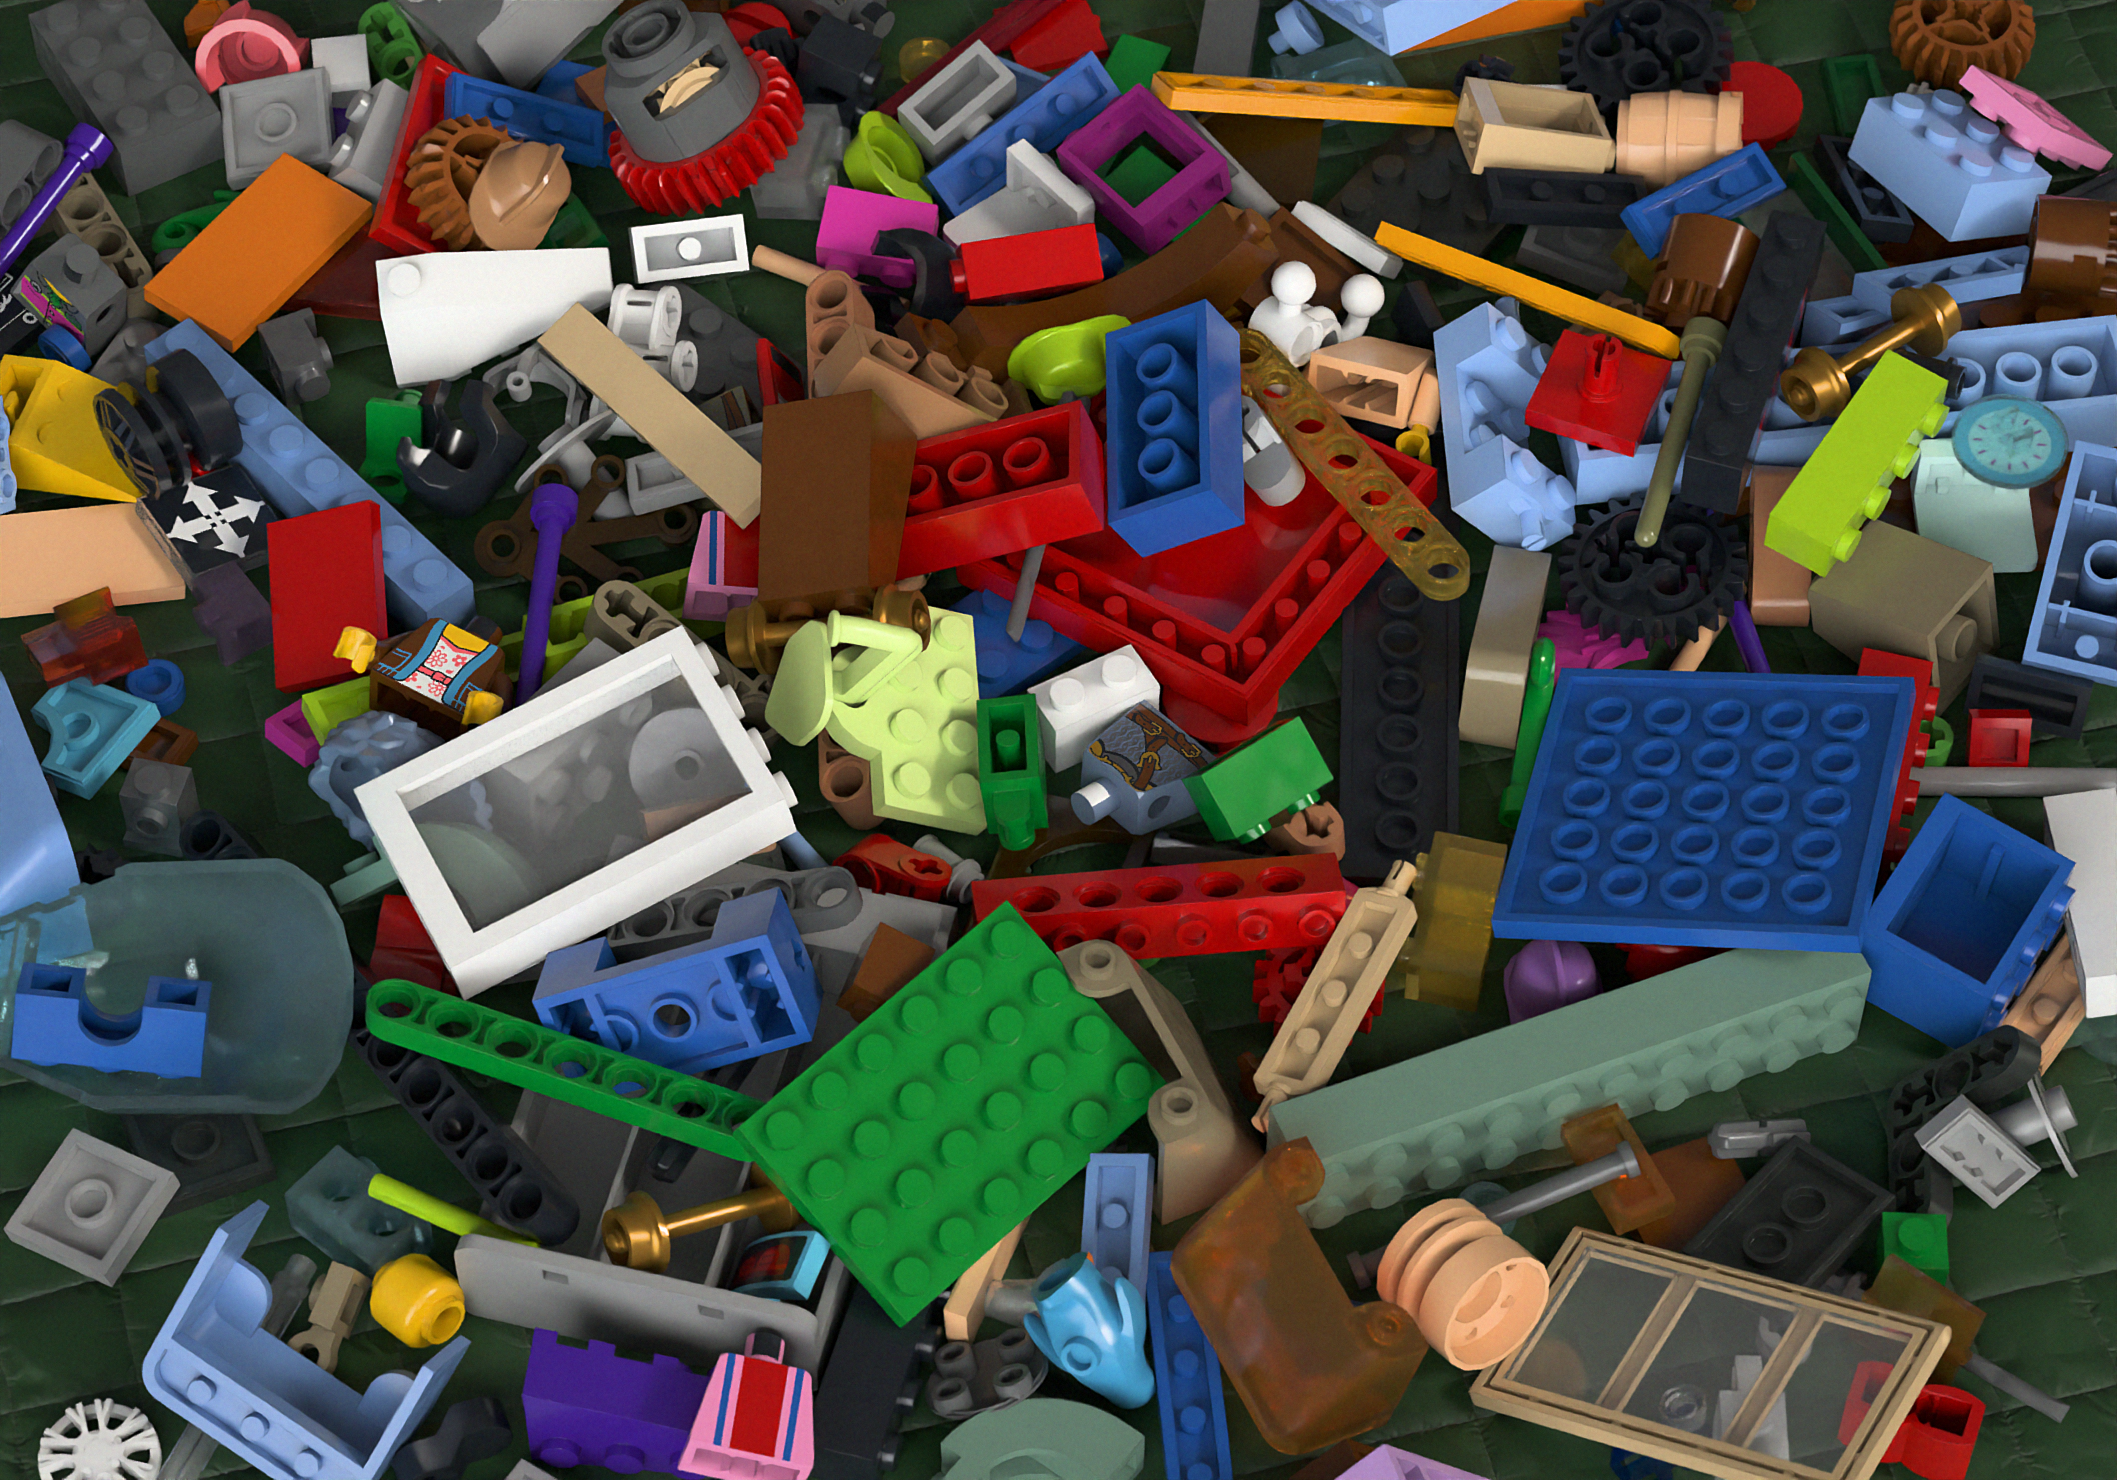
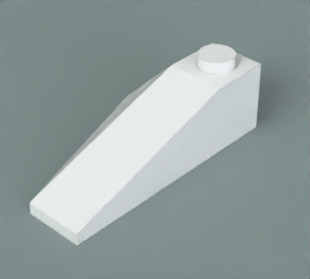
[376,248,613,388]

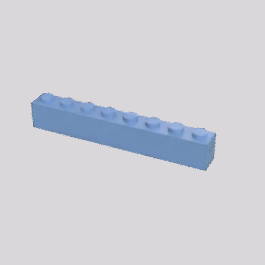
[143,318,477,631]

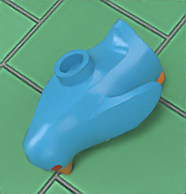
[1023,1251,1156,1409]

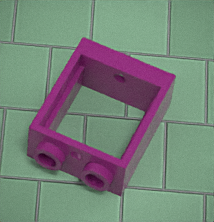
[1056,83,1233,257]

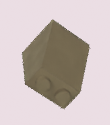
[1807,519,2000,717]

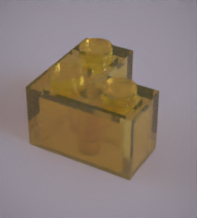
[1396,831,1508,1012]

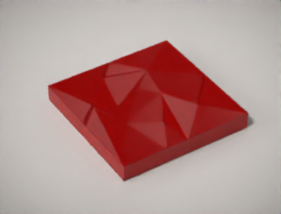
[956,377,1437,727]

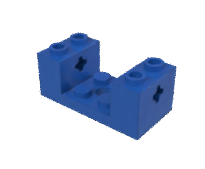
[532,887,824,1095]

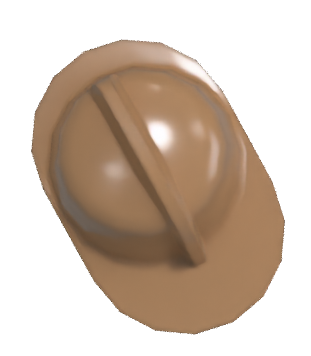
[468,141,571,251]

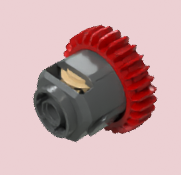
[602,0,806,217]

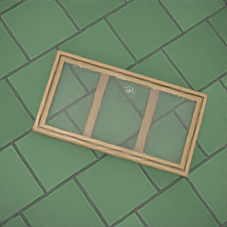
[1469,1226,1951,1480]

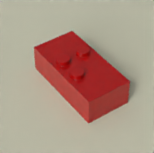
[895,399,1104,581]

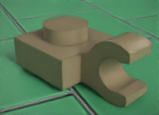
[287,1261,372,1375]

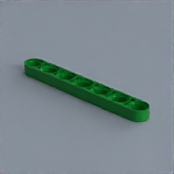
[365,978,766,1162]

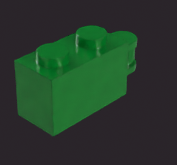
[976,693,1048,850]

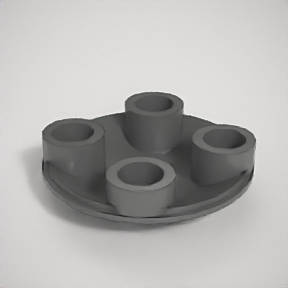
[925,1327,1049,1420]

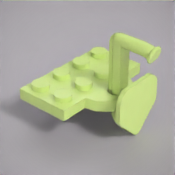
[765,606,987,836]

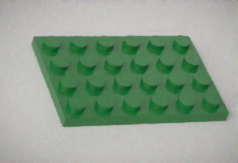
[731,900,1168,1329]

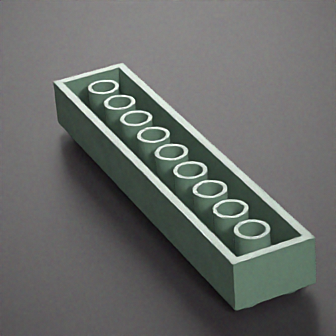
[1265,948,1872,1234]

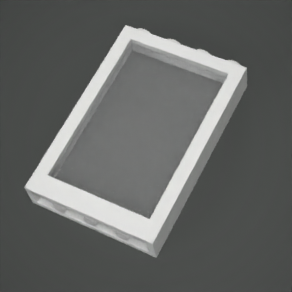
[353,625,798,1000]

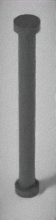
[1346,1139,1641,1290]

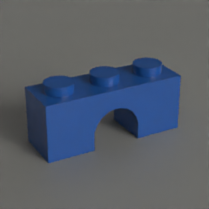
[11,962,212,1079]

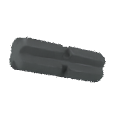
[1707,1117,1811,1159]

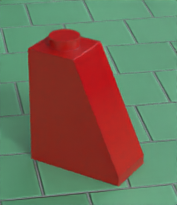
[948,222,1104,306]

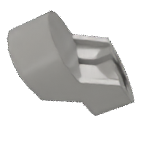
[1241,395,1306,506]

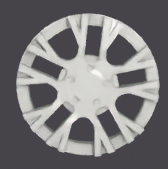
[38,1399,162,1480]

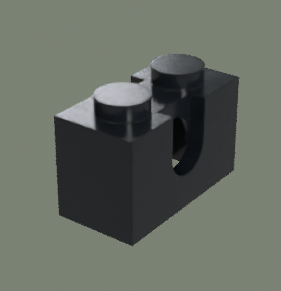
[794,12,885,144]

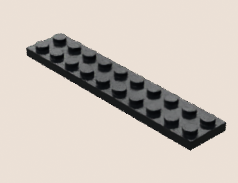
[1338,415,1460,894]

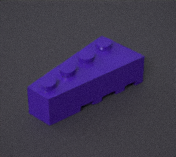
[522,1327,715,1480]

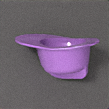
[1504,939,1604,1025]

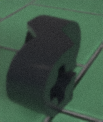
[392,1396,513,1480]

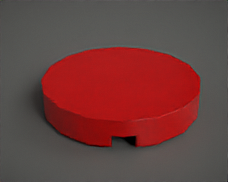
[1722,61,1803,152]

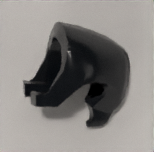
[859,228,995,339]
[396,379,530,519]

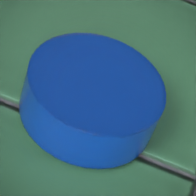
[38,323,92,372]
[125,659,186,717]

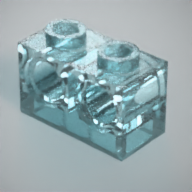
[284,1144,434,1289]

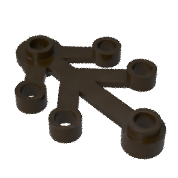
[474,455,698,606]

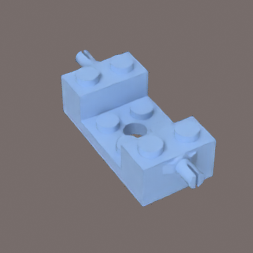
[1433,297,1577,552]

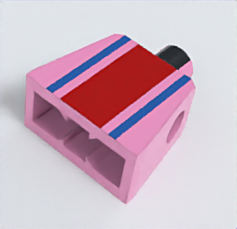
[682,511,760,622]
[678,1332,814,1480]

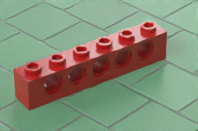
[971,852,1346,960]

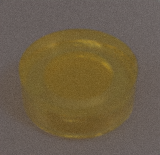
[899,37,951,83]

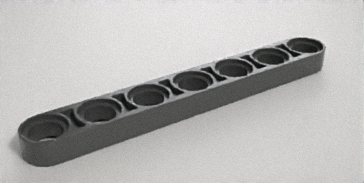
[471,866,863,987]

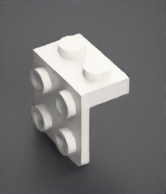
[943,138,1096,249]

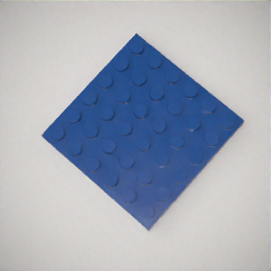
[1491,668,1916,953]

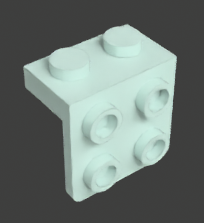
[1910,438,2038,573]

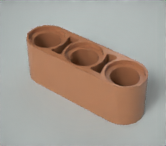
[1747,465,1811,628]

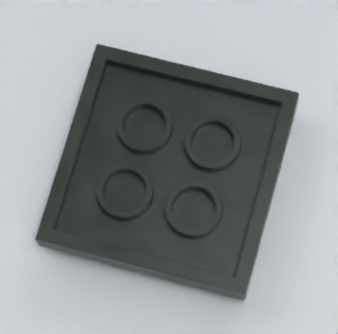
[1323,124,1519,292]

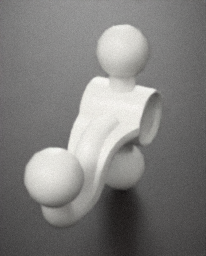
[1248,261,1385,399]

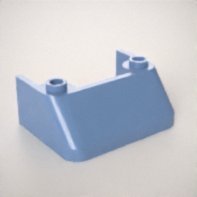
[0,671,96,978]
[142,1199,471,1480]

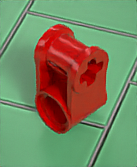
[831,833,953,904]

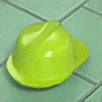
[843,111,932,204]
[1007,314,1132,407]

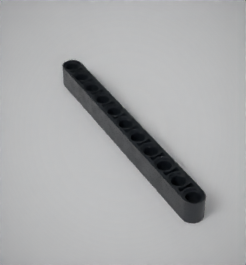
[179,809,580,1247]

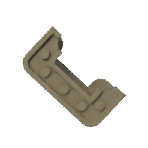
[1056,939,1264,1226]

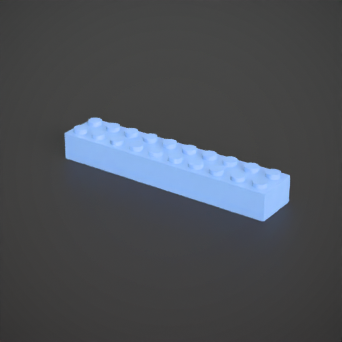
[1556,315,2117,505]

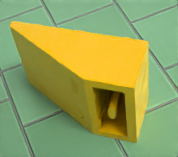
[0,354,143,503]

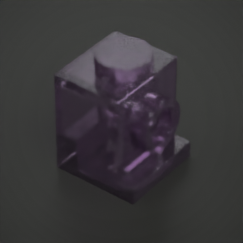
[191,560,273,667]

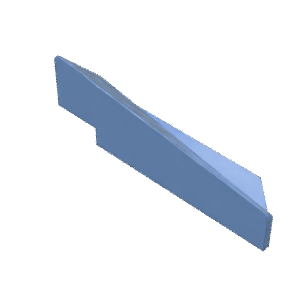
[1800,245,2031,348]

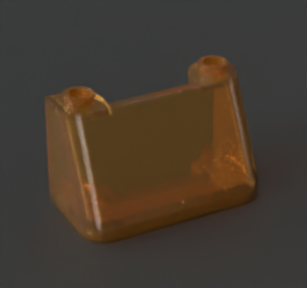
[1170,1136,1430,1455]

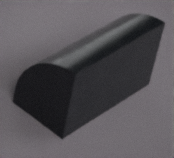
[1963,651,2094,741]

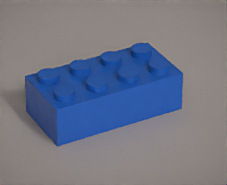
[1106,299,1245,558]

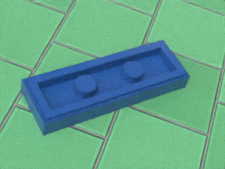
[444,71,604,168]
[1620,141,1787,261]

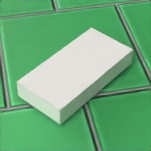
[1292,200,1404,279]

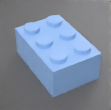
[1848,89,2052,242]

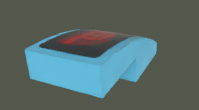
[727,1231,831,1302]

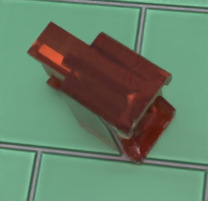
[20,586,149,689]

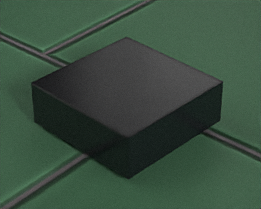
[1391,280,1446,351]

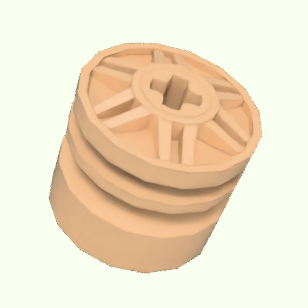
[1377,1198,1550,1371]

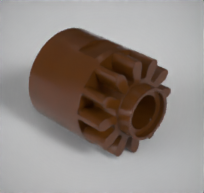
[2025,194,2117,299]
[1643,213,1761,338]

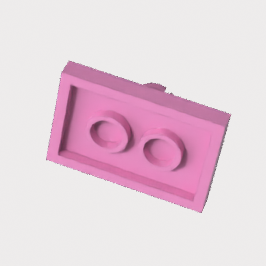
[1959,65,2113,172]

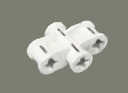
[576,283,698,443]

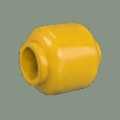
[370,1253,465,1348]

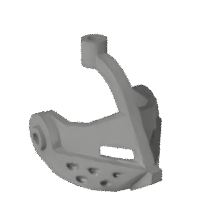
[468,337,589,430]

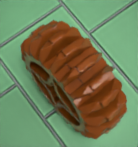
[1889,0,2036,94]
[403,113,524,252]

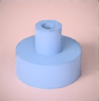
[1268,0,1325,57]

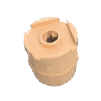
[1616,90,1743,196]

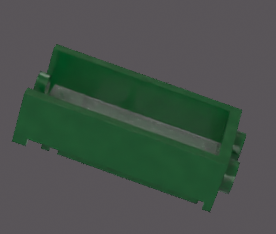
[1730,152,1890,348]

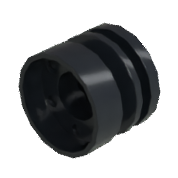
[92,348,243,501]

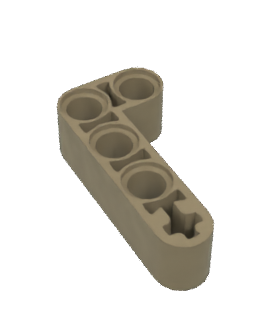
[31,157,160,323]
[1458,545,1553,749]
[583,580,784,753]

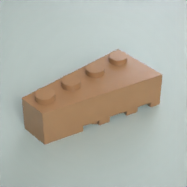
[812,323,1033,441]

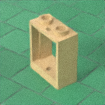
[1453,77,1616,174]

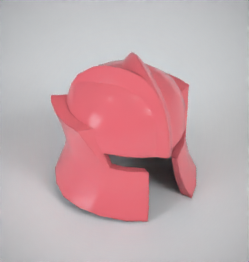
[195,0,310,96]

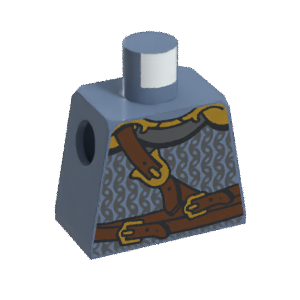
[1071,700,1216,835]

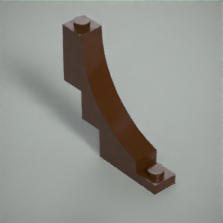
[893,201,1280,408]

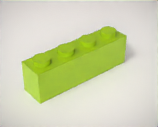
[1764,349,1950,578]

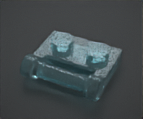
[1270,34,1408,128]

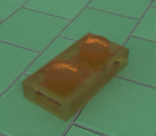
[1560,1103,1676,1236]

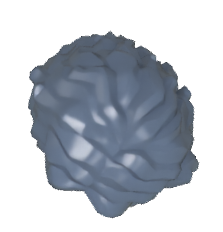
[308,711,494,853]

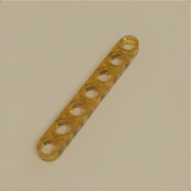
[1236,328,1470,601]

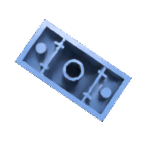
[2021,439,2117,687]

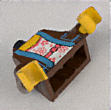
[333,616,513,743]

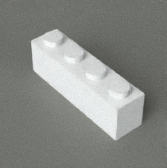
[2043,788,2117,1018]

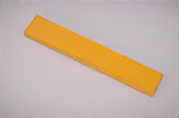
[1150,71,1460,127]
[1374,221,1681,360]

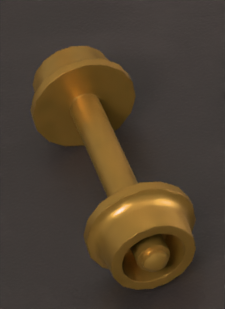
[1780,283,1962,422]
[725,583,931,675]
[601,1161,807,1275]

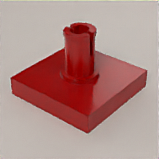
[1524,329,1673,458]

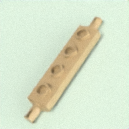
[1251,860,1418,1133]

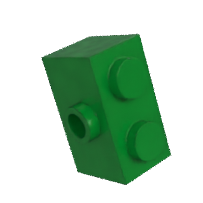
[1181,716,1334,845]

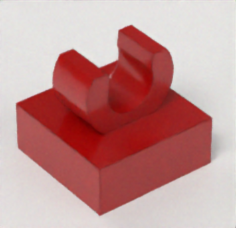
[1965,709,2032,767]

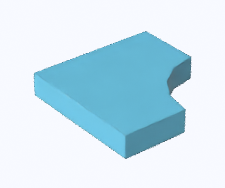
[30,670,161,800]

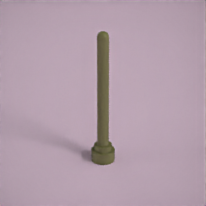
[1634,317,1729,547]

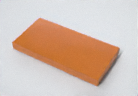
[143,152,373,353]

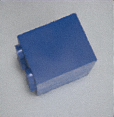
[1861,792,2076,1050]

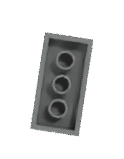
[28,0,225,197]

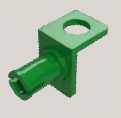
[357,390,423,504]

